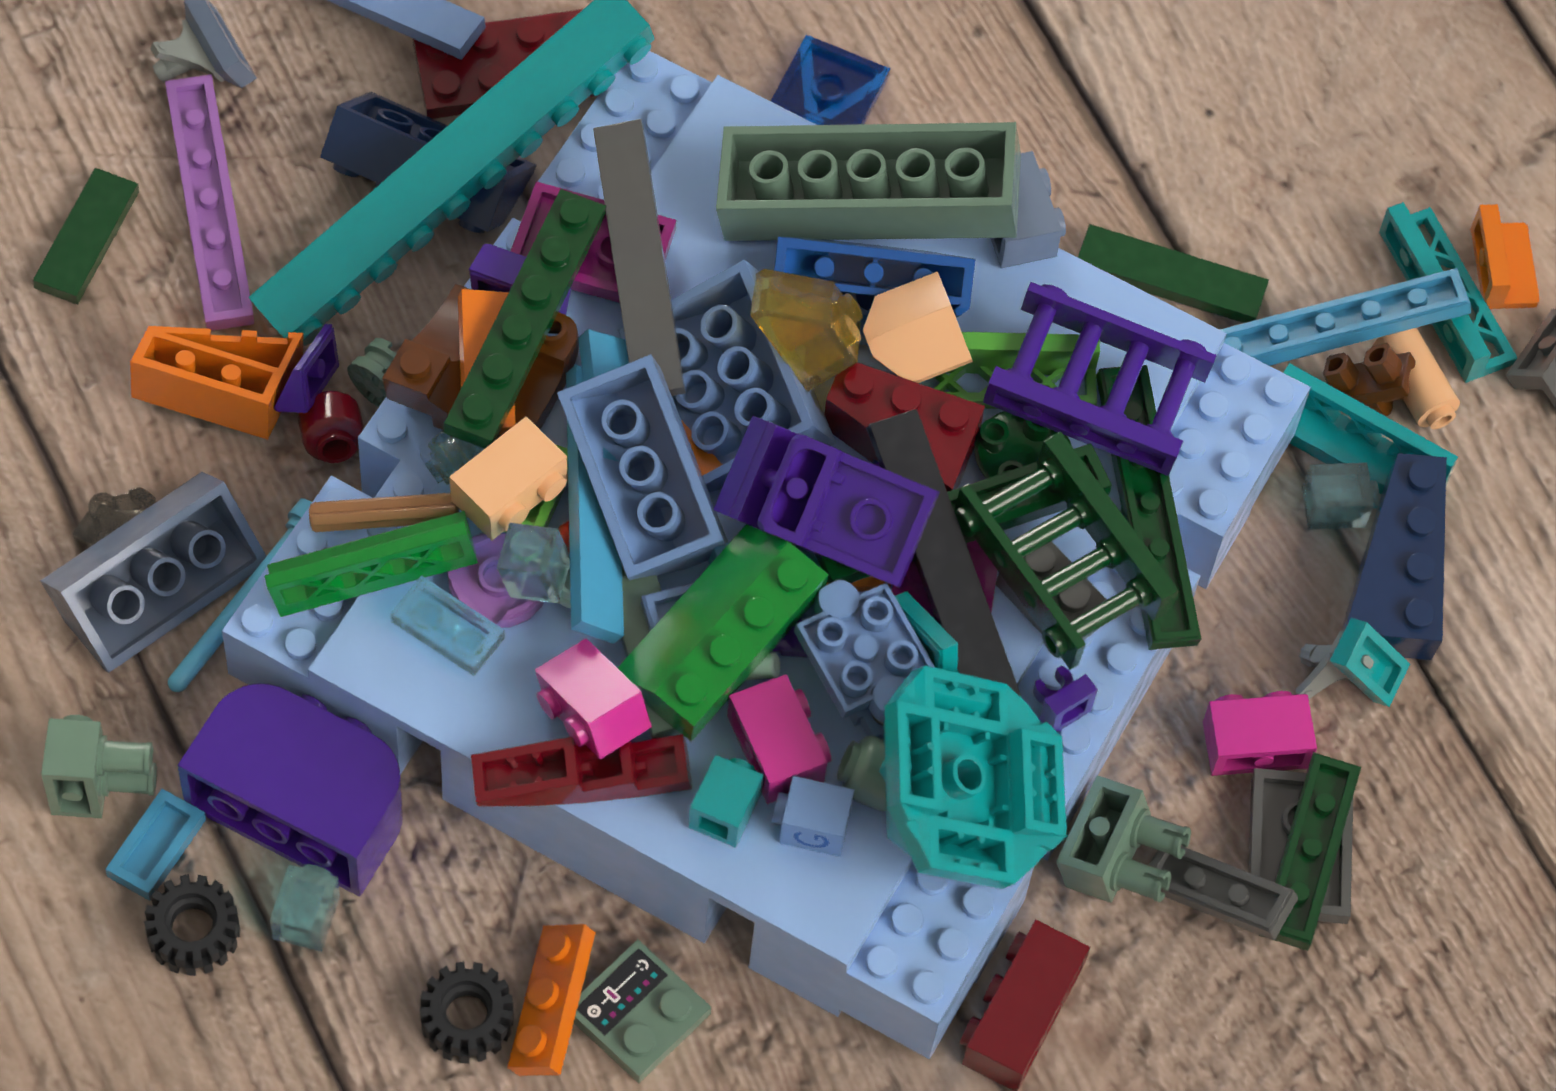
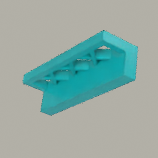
[1379,202,1518,383]
[1283,363,1458,495]

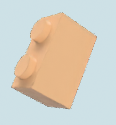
[449,417,568,541]

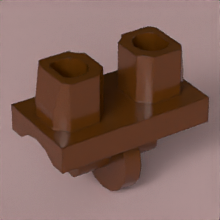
[1323,343,1416,416]

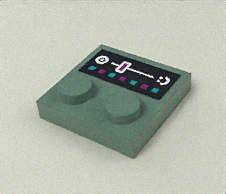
[574,939,712,1083]

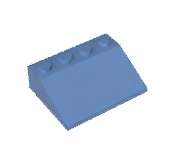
[618,259,836,492]

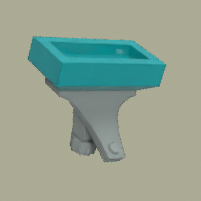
[1295,618,1410,707]

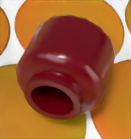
[298,391,364,463]

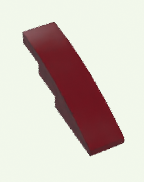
[471,734,692,807]

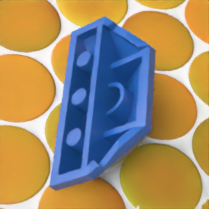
[773,236,976,346]

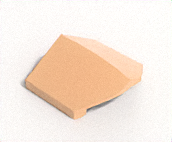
[863,271,973,383]

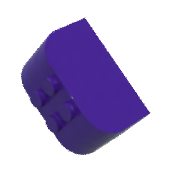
[177,684,403,897]

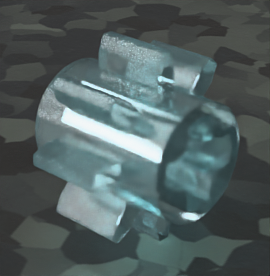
[425,430,484,485]

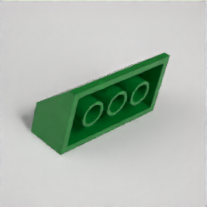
[618,524,829,742]

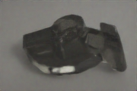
[72,487,157,548]

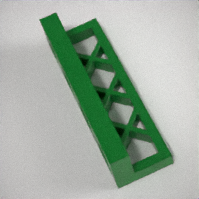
[264,511,478,617]

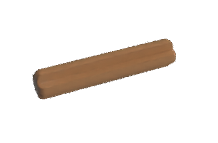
[309,492,460,532]

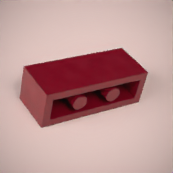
[960,919,1090,1091]

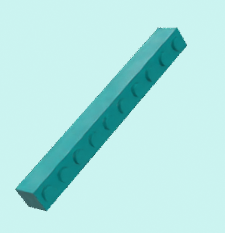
[248,0,655,346]

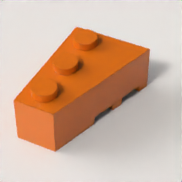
[130,326,303,440]

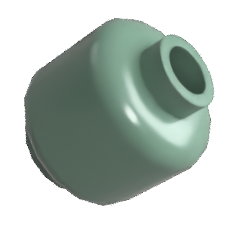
[837,735,886,812]

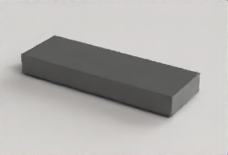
[1149,846,1298,941]

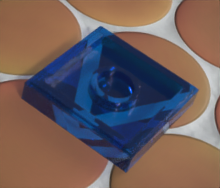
[771,34,890,125]

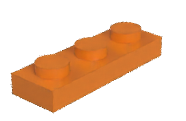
[507,924,596,1076]

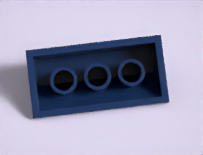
[320,92,537,233]

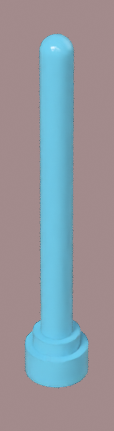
[168,498,312,692]

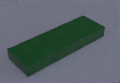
[33,167,139,305]

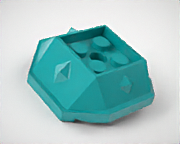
[879,665,1067,889]

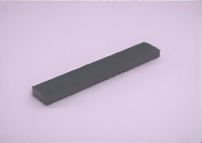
[593,119,686,396]

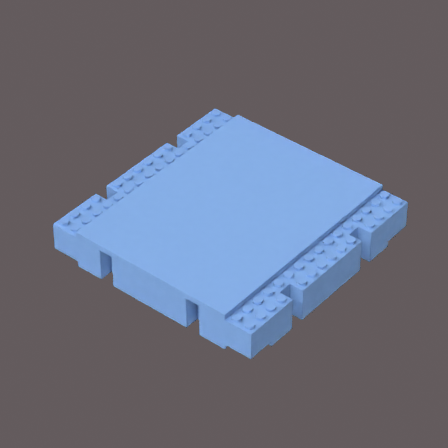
[222,51,1311,1060]

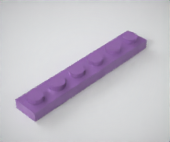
[165,74,254,331]

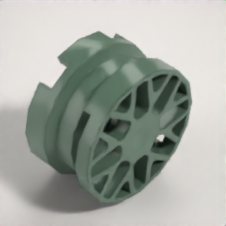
[347,338,397,408]

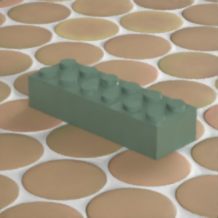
[716,122,1021,241]

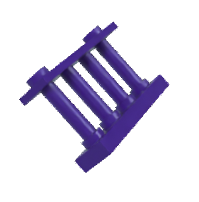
[983,282,1217,476]

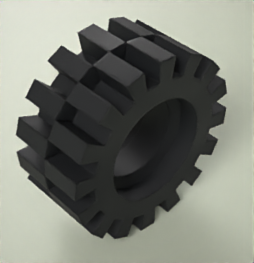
[144,874,240,976]
[420,961,514,1064]

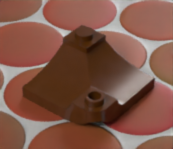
[382,283,579,440]

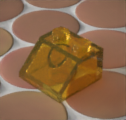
[750,269,863,392]

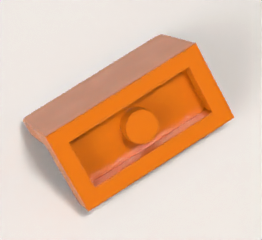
[1470,204,1540,309]

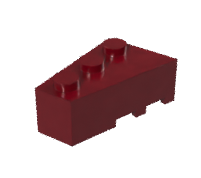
[824,358,985,492]

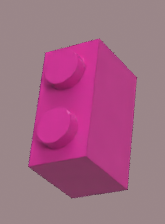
[535,638,652,759]
[727,674,832,804]
[1203,691,1317,776]

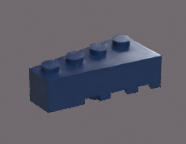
[1341,453,1447,660]

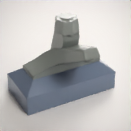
[150,0,257,88]

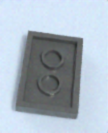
[1248,768,1353,924]

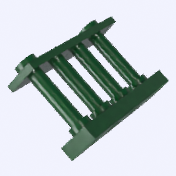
[954,431,1179,670]

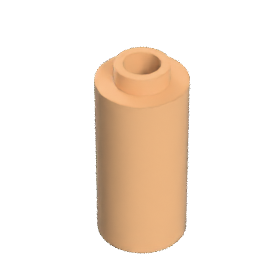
[1373,328,1460,429]

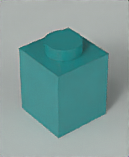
[688,755,763,848]

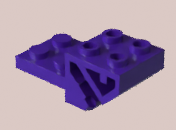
[713,416,940,588]

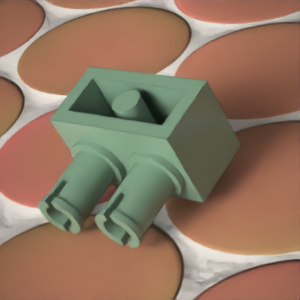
[41,715,157,819]
[1056,775,1191,903]

